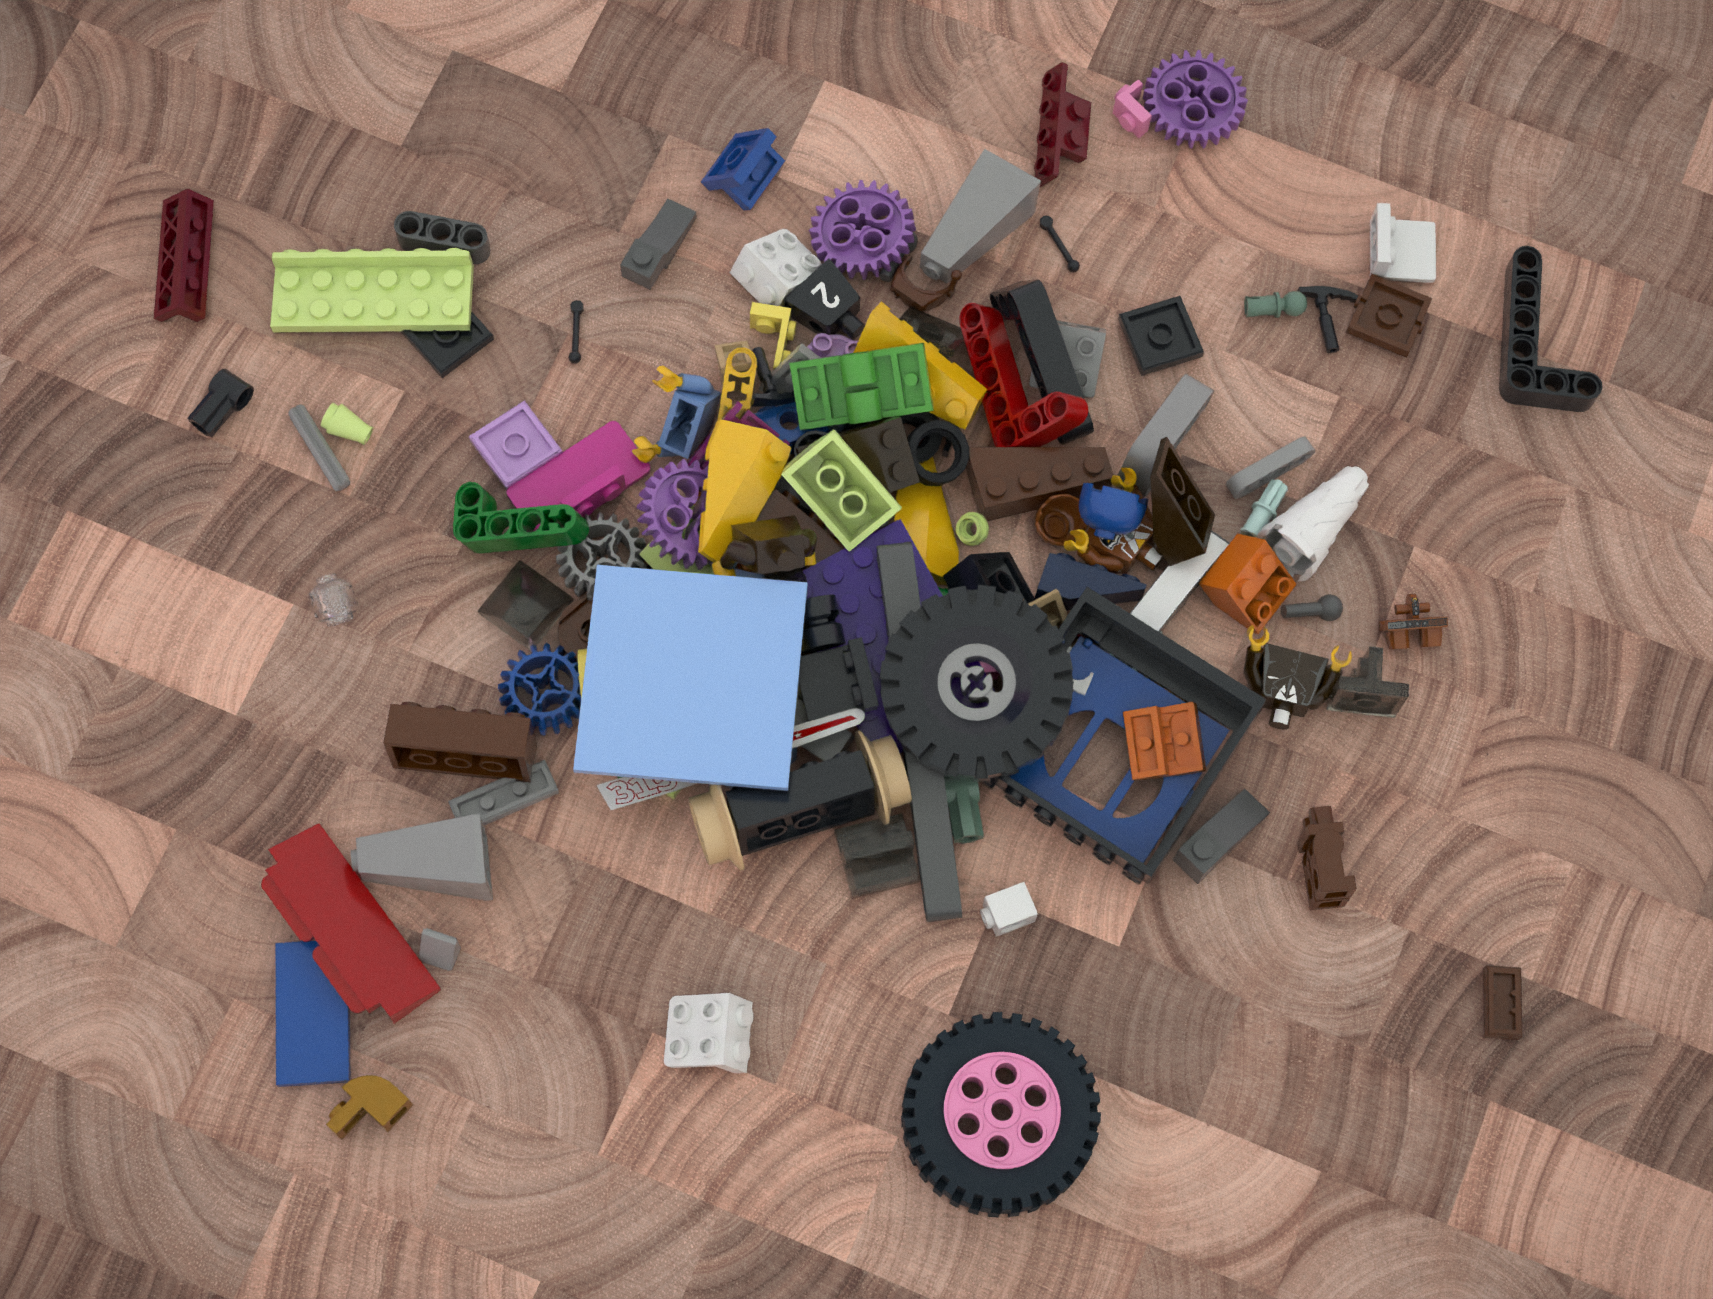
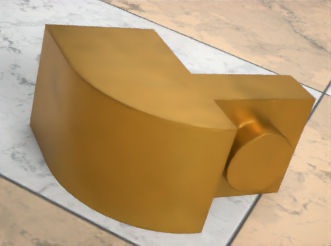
[326,1075,413,1140]

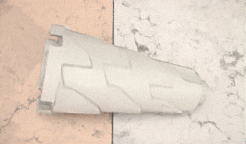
[1257,466,1369,581]

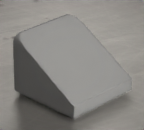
[419,928,461,971]

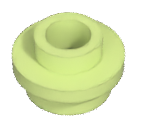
[956,512,989,546]

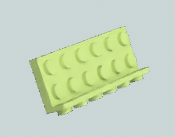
[270,248,474,333]

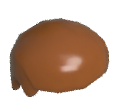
[1034,494,1088,548]

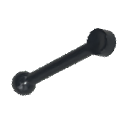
[1040,216,1080,273]
[568,300,584,364]

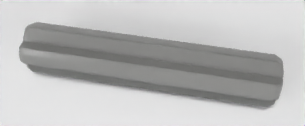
[288,404,350,491]

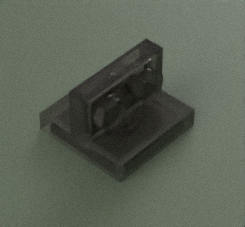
[1326,646,1409,718]
[835,814,920,899]

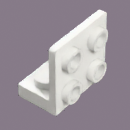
[1370,203,1436,283]

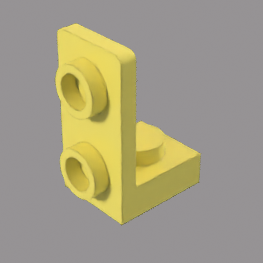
[750,302,797,370]

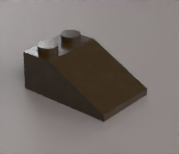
[795,417,920,493]
[1150,437,1215,566]

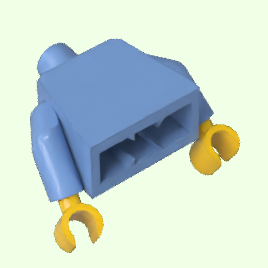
[631,365,721,463]

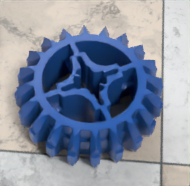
[498,642,581,736]

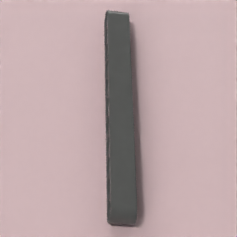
[876,542,962,922]

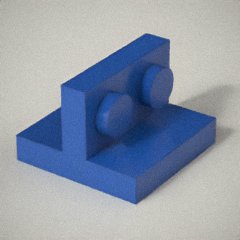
[701,128,785,211]

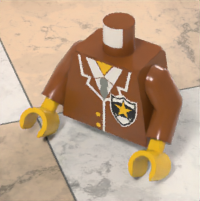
[1064,468,1164,574]

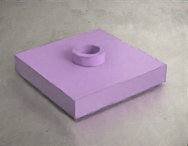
[469,400,563,490]

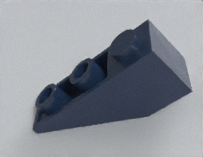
[1035,553,1147,611]

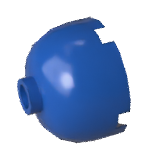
[1079,483,1149,541]

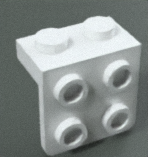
[729,229,822,307]
[664,993,753,1073]

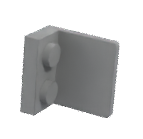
[1029,320,1106,398]

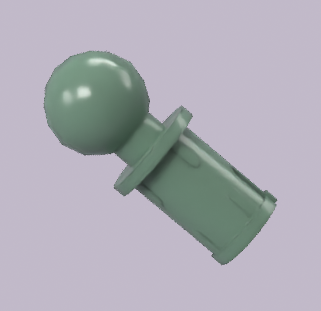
[1244,291,1307,318]

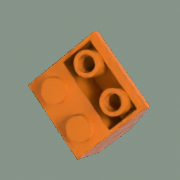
[1199,533,1297,634]

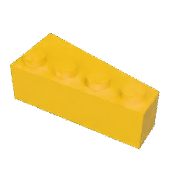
[853,301,987,430]

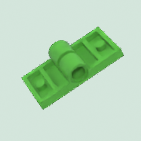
[789,343,934,430]

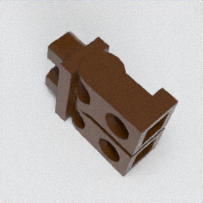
[1297,806,1357,910]

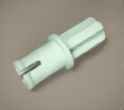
[1240,479,1288,538]

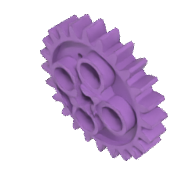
[1143,50,1248,149]
[809,180,916,280]
[637,459,713,570]

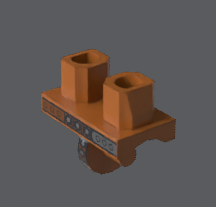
[1379,593,1448,649]

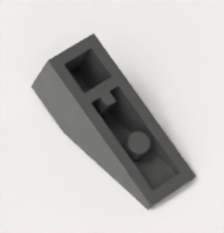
[1173,789,1270,884]

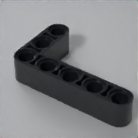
[1499,246,1603,412]
[990,279,1094,445]

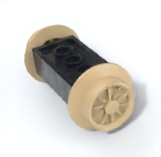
[688,730,912,871]

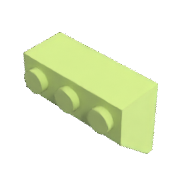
[781,429,902,552]

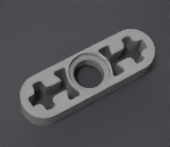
[1225,437,1315,499]

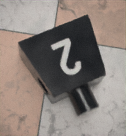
[785,259,865,340]

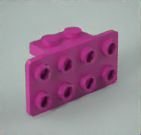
[506,421,651,532]

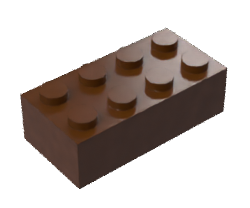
[383,702,537,783]

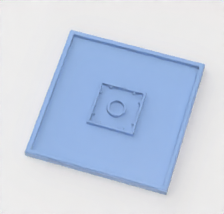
[573,565,808,791]

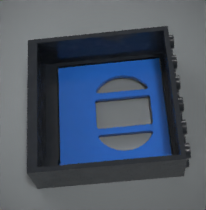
[980,587,1266,885]

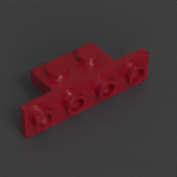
[1034,62,1091,187]

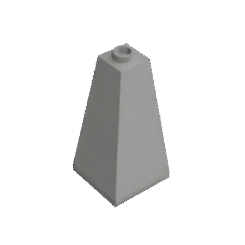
[920,149,1041,283]
[351,814,493,901]

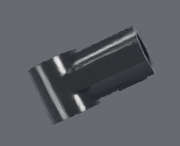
[187,368,254,437]

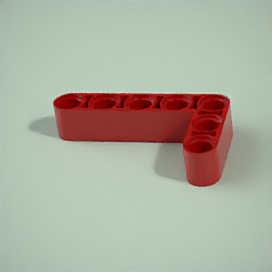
[959,303,1088,447]

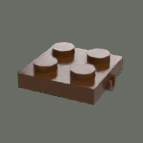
[1346,273,1432,358]

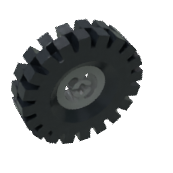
[880,585,1074,782]

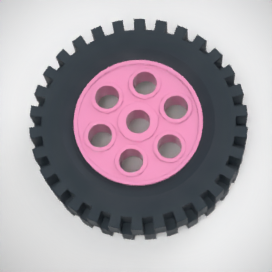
[901,1012,1101,1218]

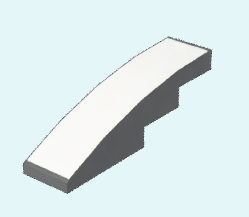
[1130,530,1230,632]

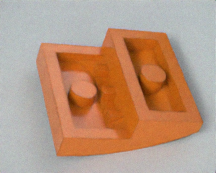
[1123,702,1206,781]

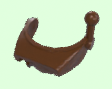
[890,255,962,312]

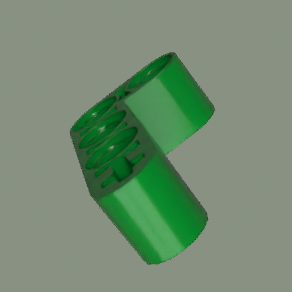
[453,482,589,554]

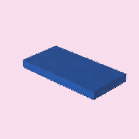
[275,941,351,1087]

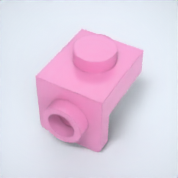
[1113,80,1152,138]

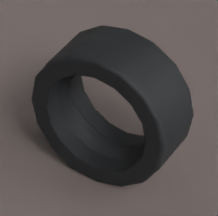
[907,420,969,486]

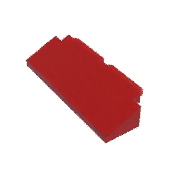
[261,823,441,1024]

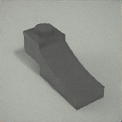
[620,198,697,290]

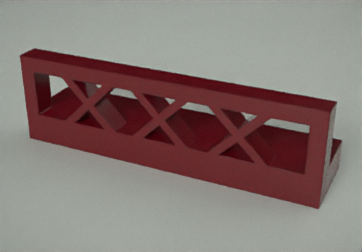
[154,188,214,322]

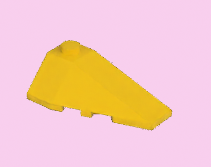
[698,419,792,563]
[894,457,959,585]

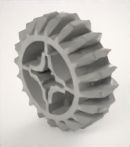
[556,512,647,601]

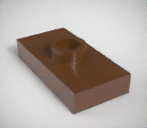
[1483,965,1522,1040]

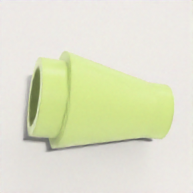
[320,403,374,445]

